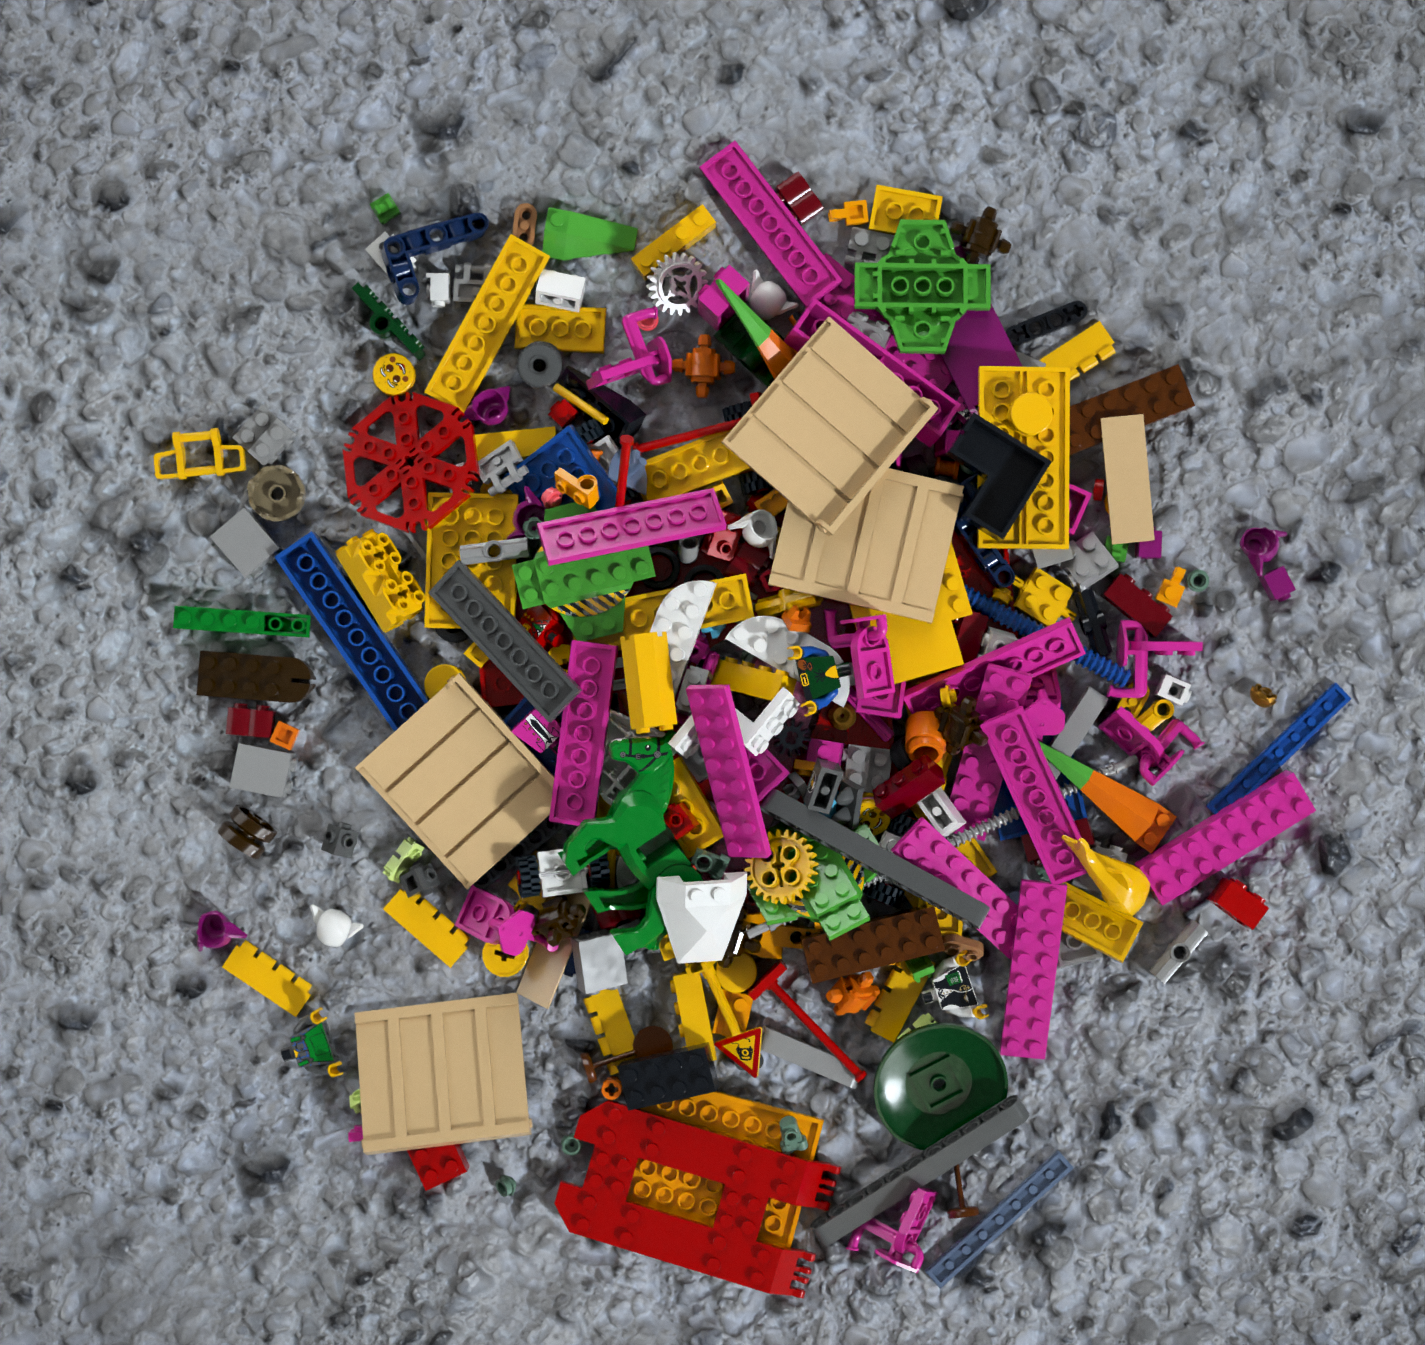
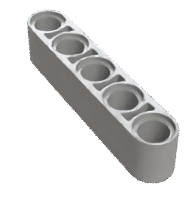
[1046,686,1108,779]
[761,1025,865,1089]

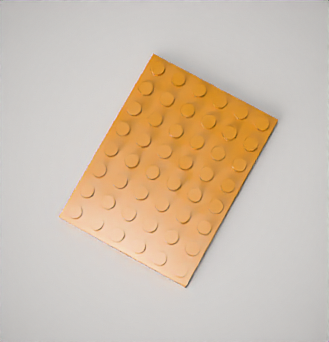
[626,1091,824,1248]

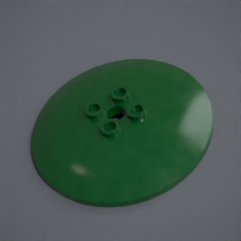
[873,1023,1008,1150]

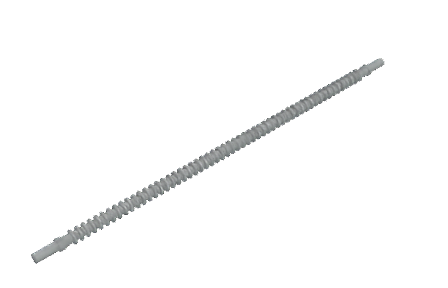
[746,754,1138,939]

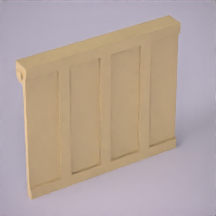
[721,317,939,536]
[768,468,964,624]
[355,673,554,889]
[354,993,533,1155]

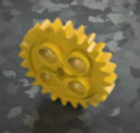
[744,829,819,905]

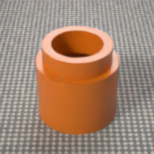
[905,711,947,763]

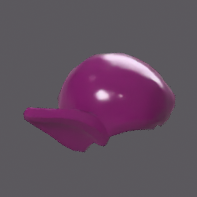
[462,386,510,426]
[507,486,546,540]
[1240,527,1287,577]
[196,911,247,952]

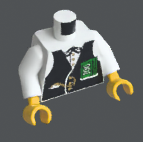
[921,950,989,1019]

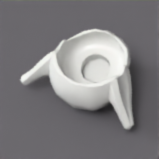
[749,270,799,320]
[728,509,778,560]
[310,904,364,947]

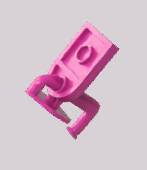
[585,306,672,390]
[824,609,896,699]
[1106,620,1203,698]
[1024,668,1065,742]
[1098,706,1205,786]
[454,885,559,956]
[846,1188,938,1273]

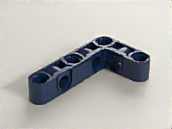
[381,213,489,305]
[954,473,1015,588]

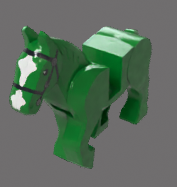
[558,730,703,955]

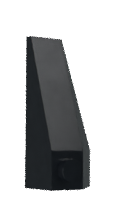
[559,365,646,450]

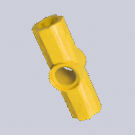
[755,589,823,617]

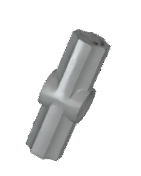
[459,537,530,565]
[1149,920,1208,984]

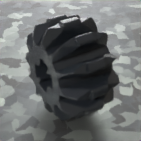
[772,718,811,757]

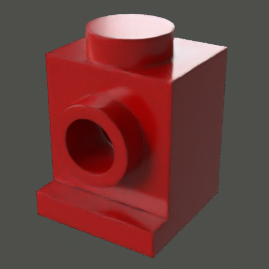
[548,399,579,430]
[664,802,700,840]

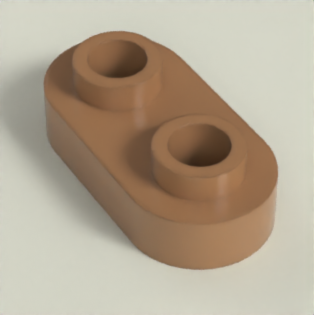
[512,203,538,245]
[942,934,984,961]

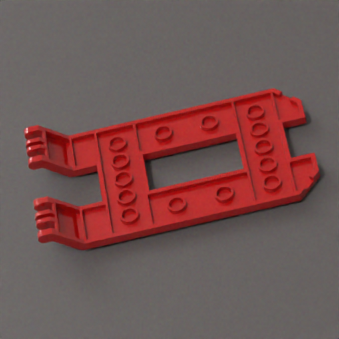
[554,1100,841,1298]

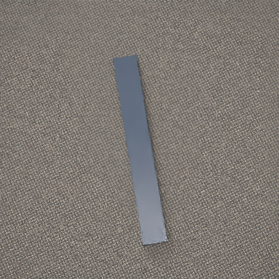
[925,1150,1074,1289]

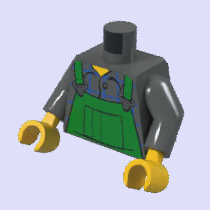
[281,1007,344,1077]

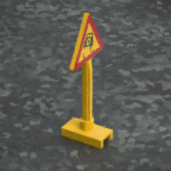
[685,961,762,1078]

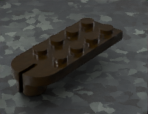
[196,650,316,703]

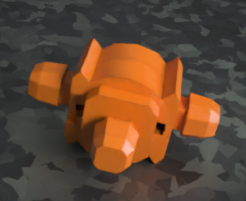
[672,334,735,399]
[826,972,881,1016]

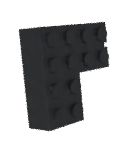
[945,413,1052,542]

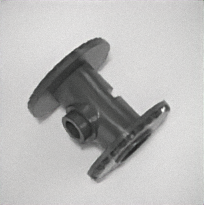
[517,341,563,388]

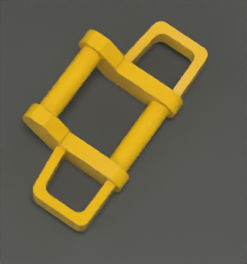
[153,428,246,480]

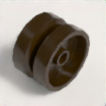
[218,805,277,859]

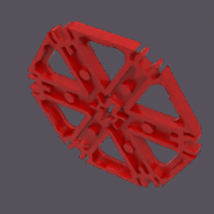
[342,392,480,534]

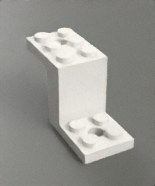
[668,687,800,759]

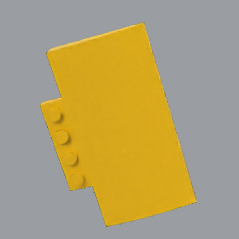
[849,542,973,684]

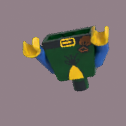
[787,646,852,717]

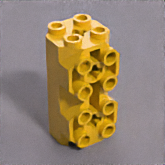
[335,529,425,633]
[620,632,677,734]

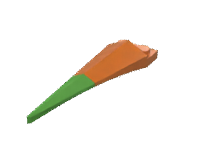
[715,279,796,380]
[1039,741,1177,854]

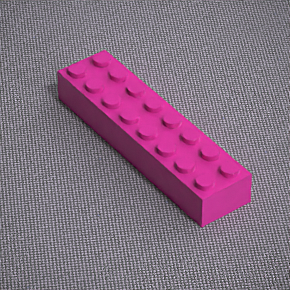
[784,298,961,447]
[1134,770,1316,906]

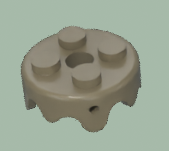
[247,465,306,522]

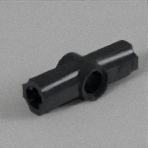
[1073,588,1113,656]

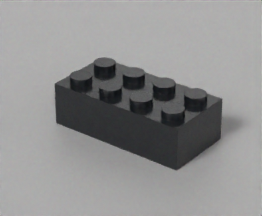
[617,1042,719,1111]

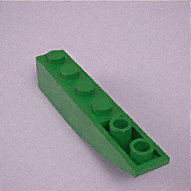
[173,606,311,638]

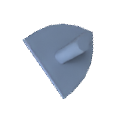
[607,446,647,495]

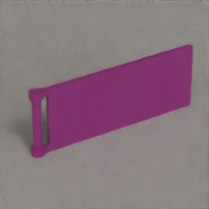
[941,245,1023,415]

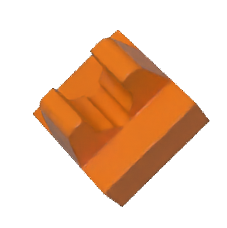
[781,605,812,633]
[269,721,300,750]

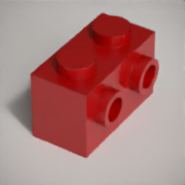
[700,509,743,562]

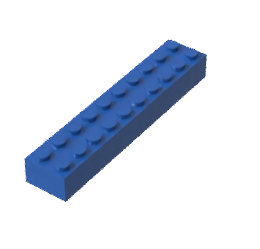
[275,531,430,732]

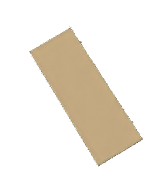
[1100,414,1155,545]
[516,892,591,1009]

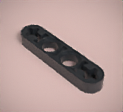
[1006,301,1087,347]

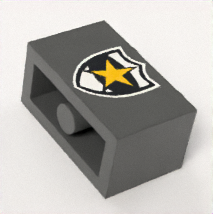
[803,758,844,814]

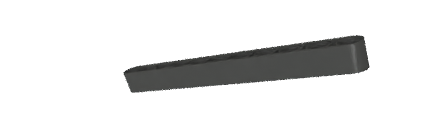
[760,788,990,929]
[810,1095,1030,1246]

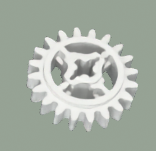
[646,252,708,316]

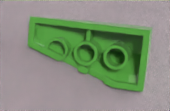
[542,207,638,261]

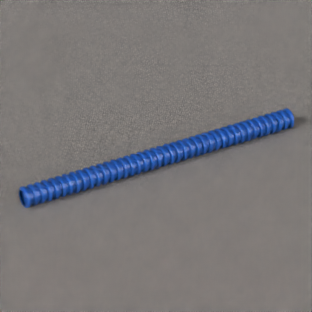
[964,584,1131,688]

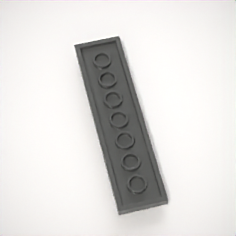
[428,560,582,722]

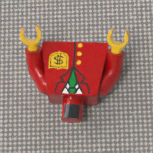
[519,604,565,652]

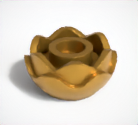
[1250,684,1277,708]
[828,703,856,730]

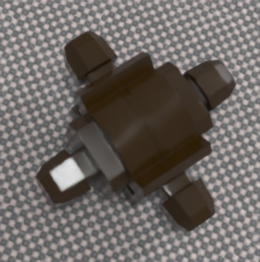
[950,206,1012,264]
[934,696,989,756]
[531,895,586,947]
[718,906,761,968]

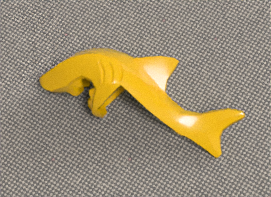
[1061,834,1150,917]

